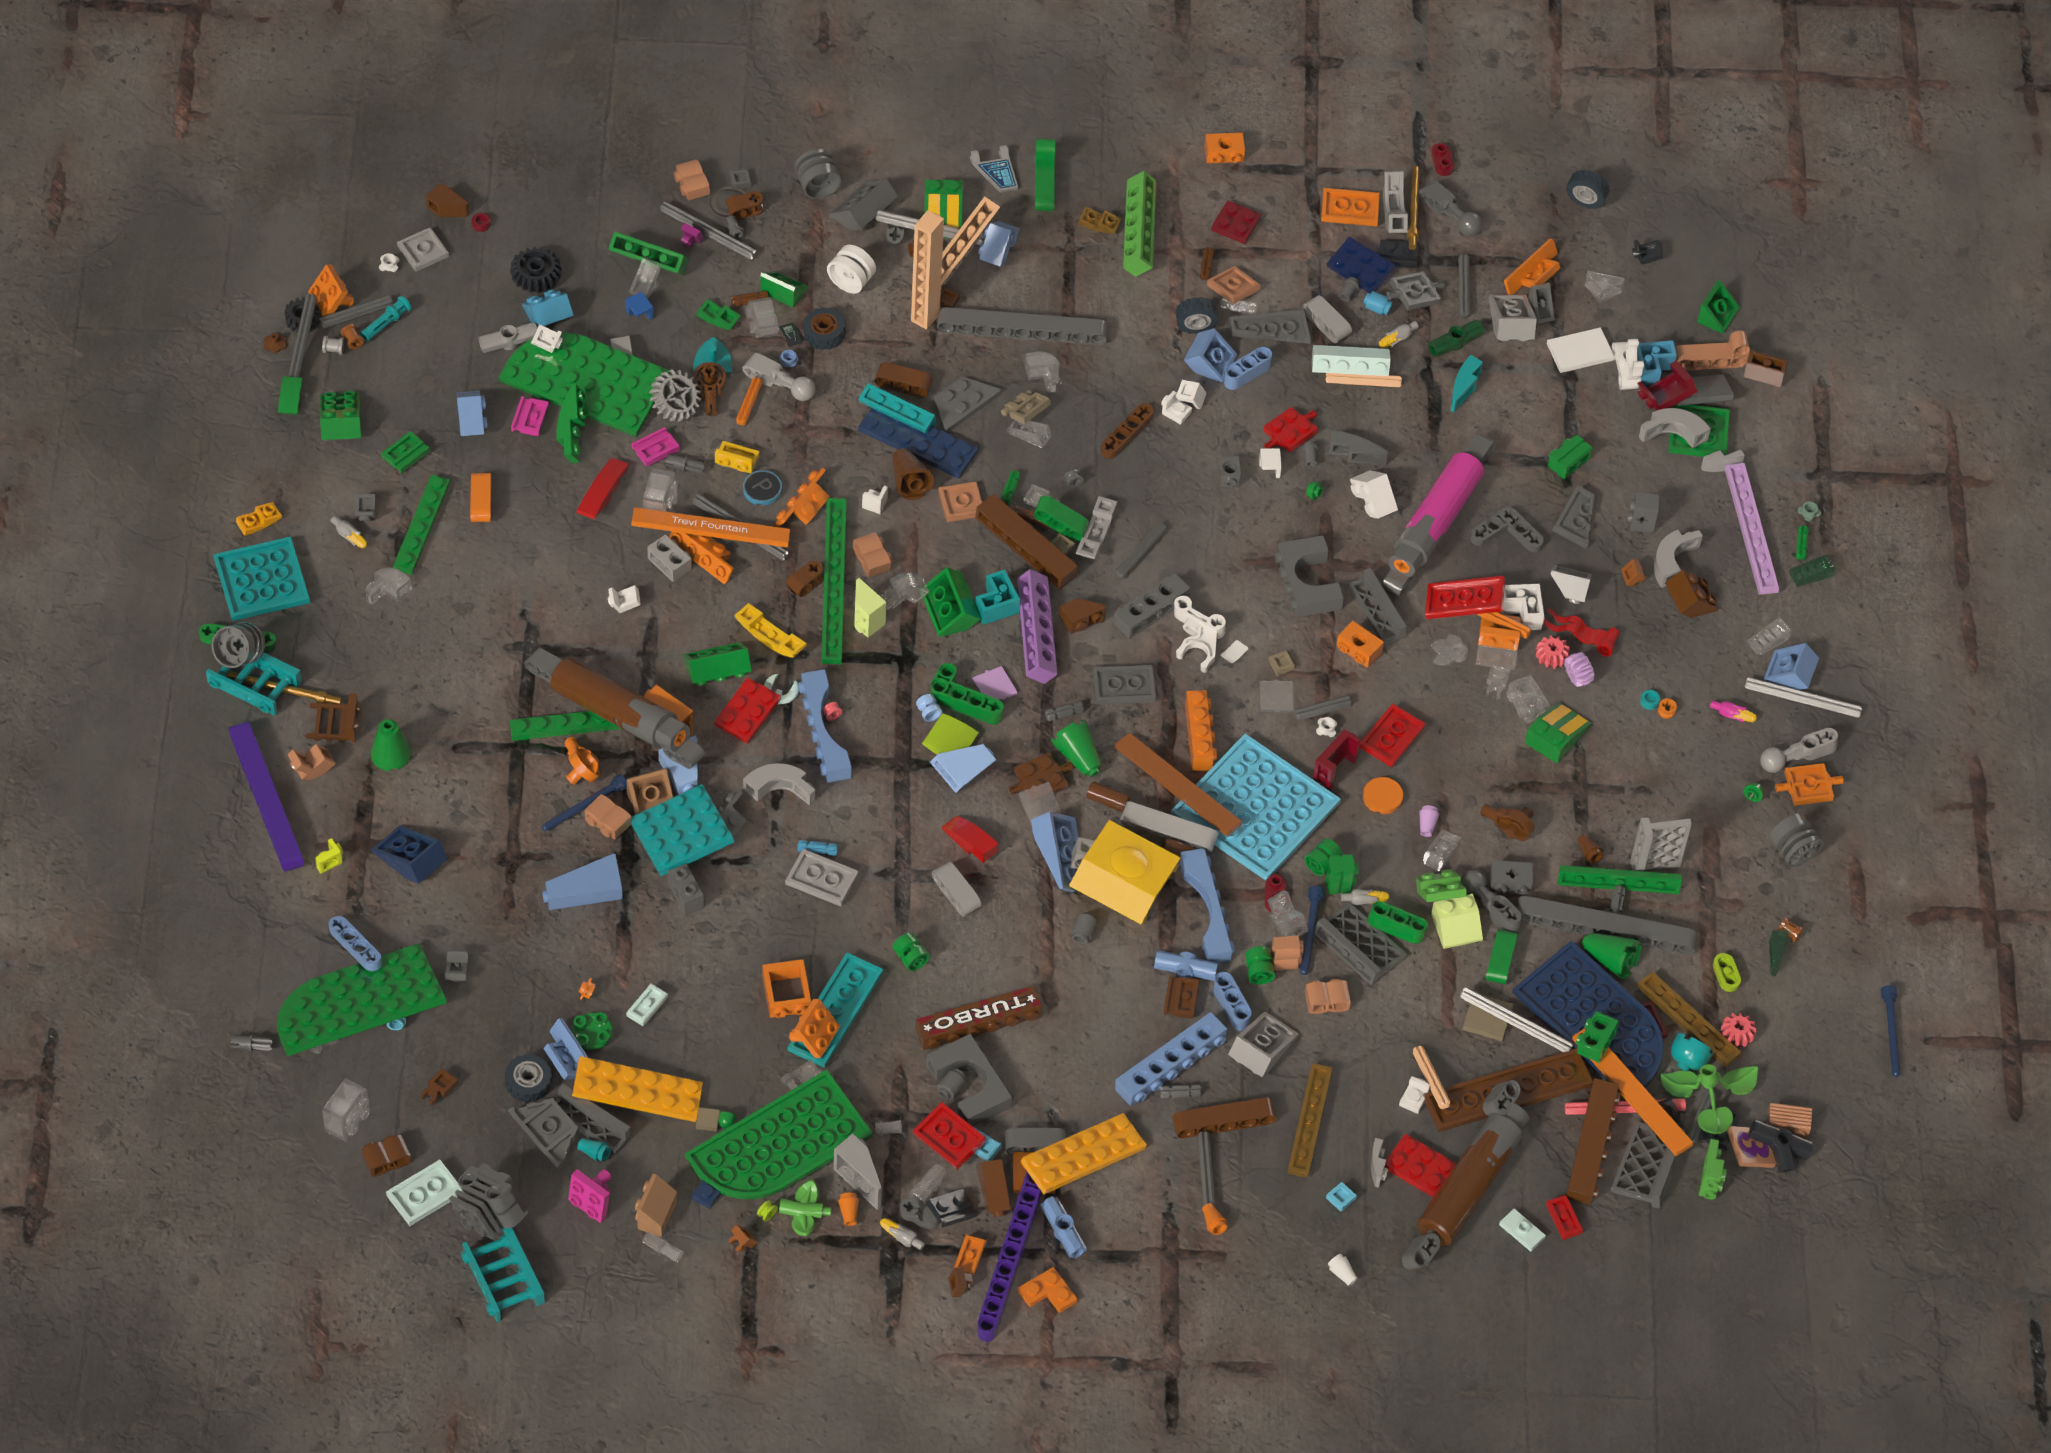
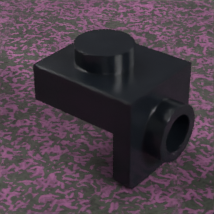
[1632,239,1663,265]

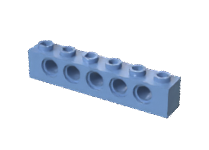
[1115,1012,1227,1106]

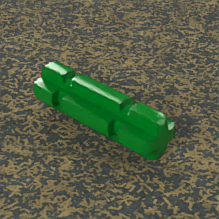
[1001,470,1021,505]
[1796,525,1809,560]

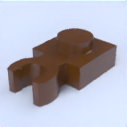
[421,1068,458,1106]

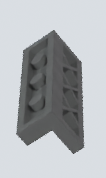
[1348,568,1407,646]
[555,1084,631,1155]

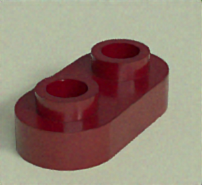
[1431,143,1454,176]
[1264,874,1286,913]

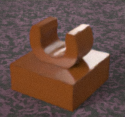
[1621,559,1647,587]
[728,1225,758,1252]

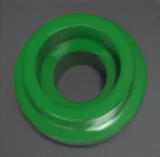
[1306,481,1323,501]
[1744,783,1764,802]

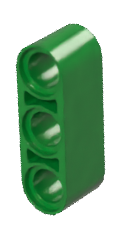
[1034,496,1089,541]
[1367,901,1428,944]
[1485,929,1518,985]

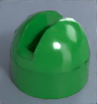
[718,1112,736,1129]

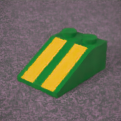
[924,179,963,238]
[1525,702,1592,764]

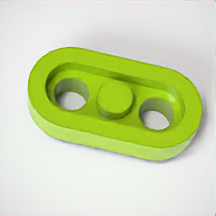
[1713,953,1741,992]

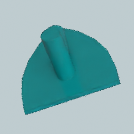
[693,337,732,373]

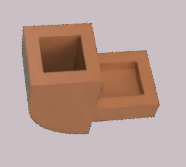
[287,744,336,780]

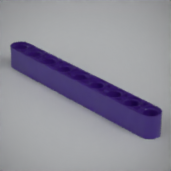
[228,721,304,872]
[977,1172,1043,1342]

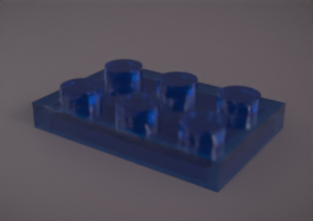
[1327,237,1395,294]

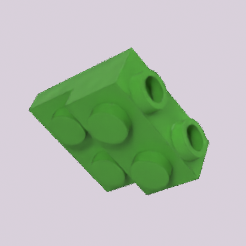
[1416,870,1467,902]
[1699,1139,1727,1199]

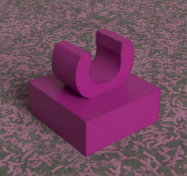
[681,222,704,248]

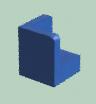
[625,292,653,320]

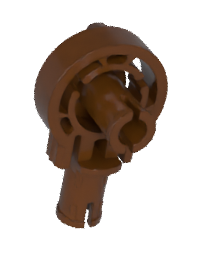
[693,362,726,416]
[1480,804,1535,841]

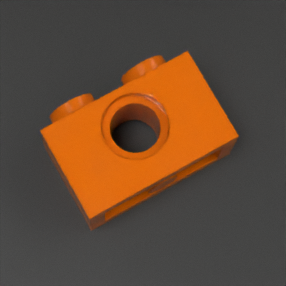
[1204,133,1245,163]
[1337,621,1384,668]

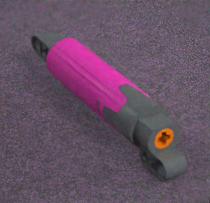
[1382,433,1495,597]

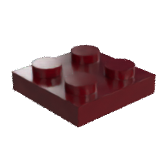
[1211,200,1261,244]

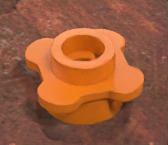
[578,977,596,1000]

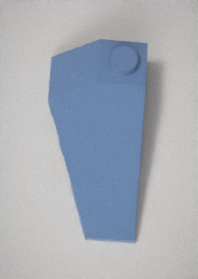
[1031,812,1079,892]

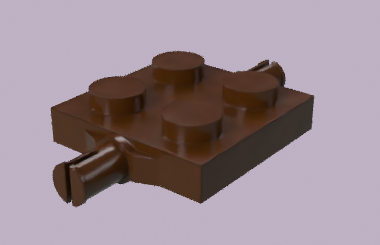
[1009,752,1073,803]

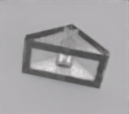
[1585,271,1625,303]

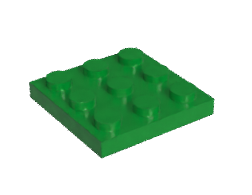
[1668,404,1730,457]

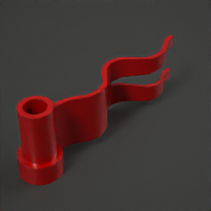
[1543,608,1620,657]

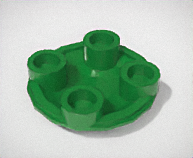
[571,1012,613,1050]

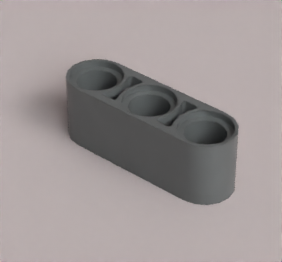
[1005,1128,1066,1155]

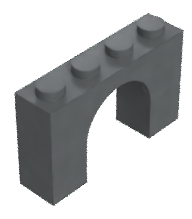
[1274,536,1344,617]
[926,1034,1013,1126]

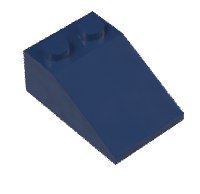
[371,825,447,884]

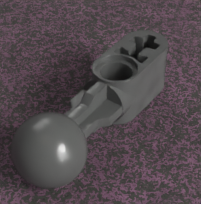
[1419,180,1482,236]
[1461,870,1522,933]

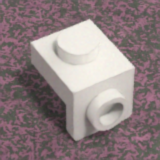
[531,324,563,353]
[608,585,641,613]

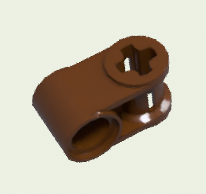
[726,191,764,220]
[786,561,823,597]

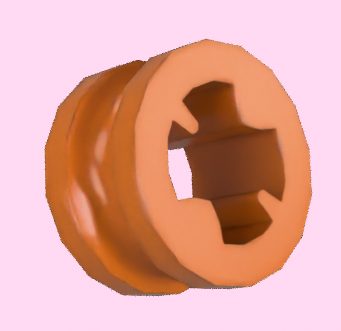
[1658,698,1677,719]

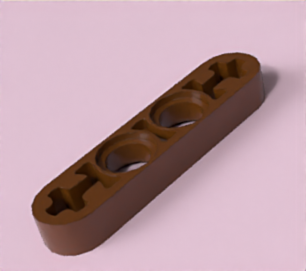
[1101,403,1153,459]

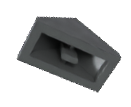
[1528,283,1555,324]

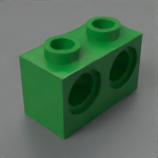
[1576,1011,1618,1063]

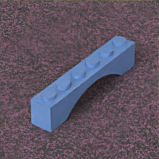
[798,669,851,783]
[1179,848,1235,964]

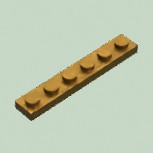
[1637,971,1741,1068]
[1287,1063,1332,1178]

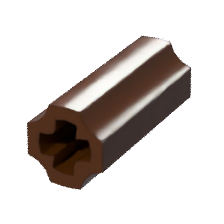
[1086,781,1130,813]

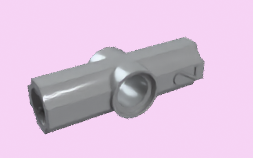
[479,322,537,353]

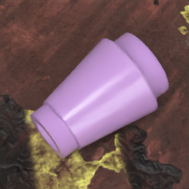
[1419,805,1439,837]

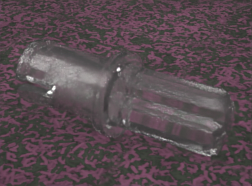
[642,1232,684,1263]

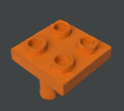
[308,264,354,317]
[789,999,840,1058]

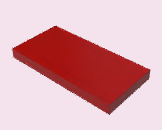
[1425,576,1506,619]

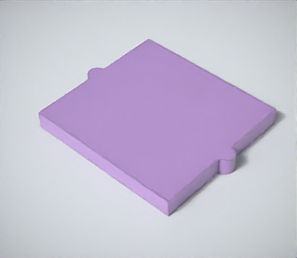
[972,666,1017,702]

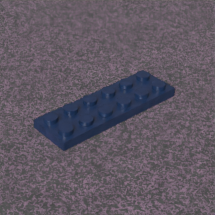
[858,408,978,479]

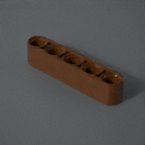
[1172,1098,1277,1139]

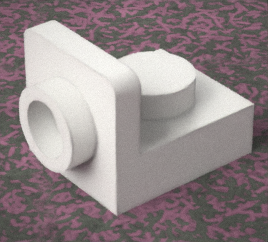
[1161,391,1192,424]
[1399,1076,1430,1114]

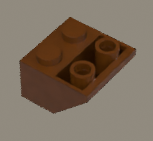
[1665,569,1719,618]

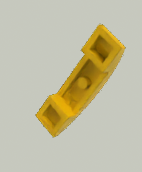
[735,603,807,658]

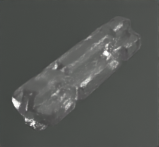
[1220,297,1257,314]

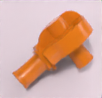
[564,737,601,785]

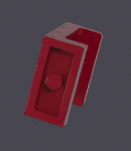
[1637,360,1698,411]
[1313,729,1361,791]

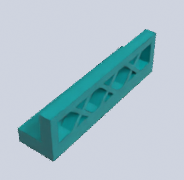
[858,383,937,434]

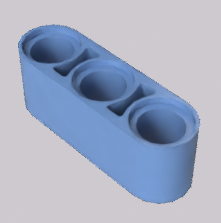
[1224,347,1272,390]
[1213,972,1251,1031]

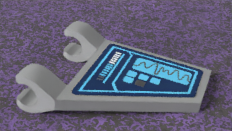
[970,145,1018,193]

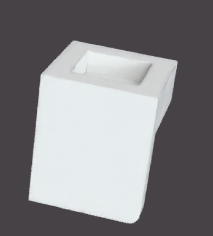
[1176,380,1206,409]
[1259,449,1281,478]
[862,485,888,514]

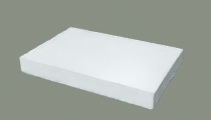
[1547,327,1614,373]

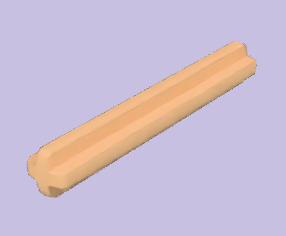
[1326,373,1402,387]
[1413,1046,1450,1109]

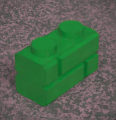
[1548,435,1593,479]
[1325,854,1358,895]

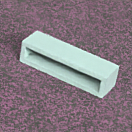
[1312,345,1390,376]

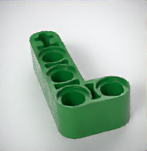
[1035,138,1055,211]
[930,663,1004,725]

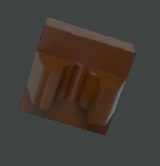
[948,1267,974,1297]

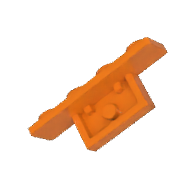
[1504,239,1560,295]
[774,468,830,527]
[669,531,734,584]

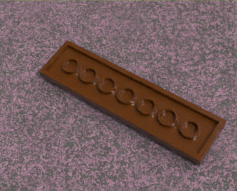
[1423,1048,1593,1132]

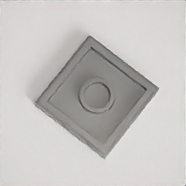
[397,227,449,272]

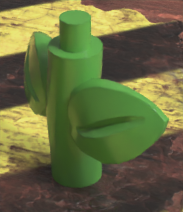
[779,1179,831,1236]

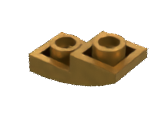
[1077,206,1122,234]

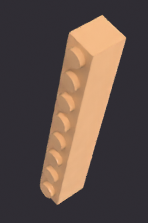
[911,210,944,330]

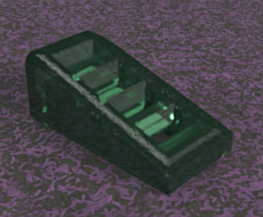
[1789,554,1834,587]
[1769,930,1788,976]

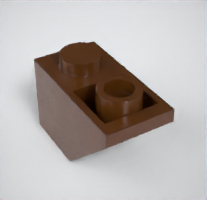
[426,183,469,217]
[1059,598,1106,634]

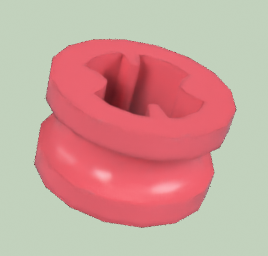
[822,702,842,721]

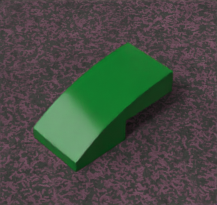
[696,299,741,330]
[278,376,303,415]

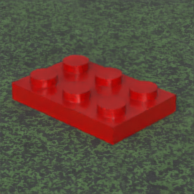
[714,677,781,744]
[1359,703,1426,767]
[913,1102,987,1170]
[1385,1134,1457,1197]

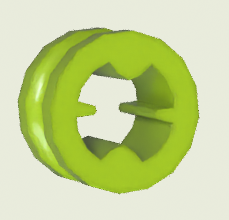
[757,1200,778,1222]

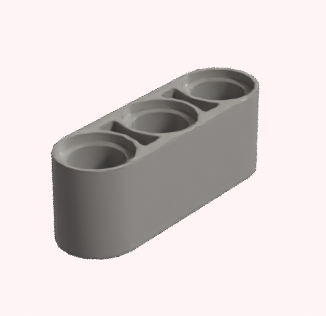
[1302,295,1352,343]
[932,862,981,916]

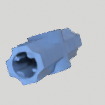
[1154,950,1218,981]
[1041,1196,1086,1259]

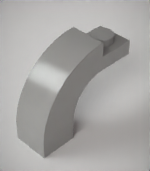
[1383,170,1408,233]
[1639,408,1711,448]
[1654,530,1702,588]
[743,763,815,806]

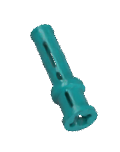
[360,296,412,342]

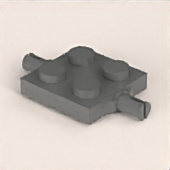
[1387,271,1444,310]

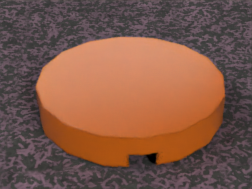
[1363,777,1403,814]

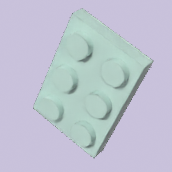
[386,1160,463,1226]

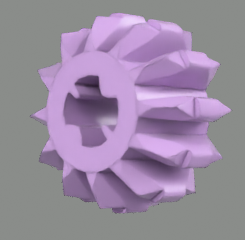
[1564,652,1595,687]

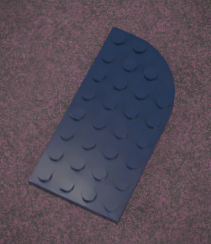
[1512,940,1663,1088]

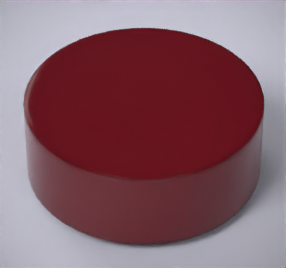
[472,213,491,232]

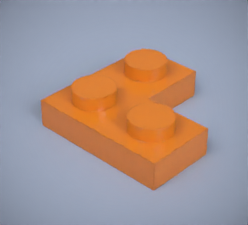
[1018,1267,1077,1313]

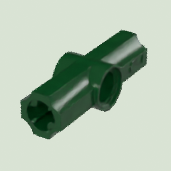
[1428,320,1484,357]

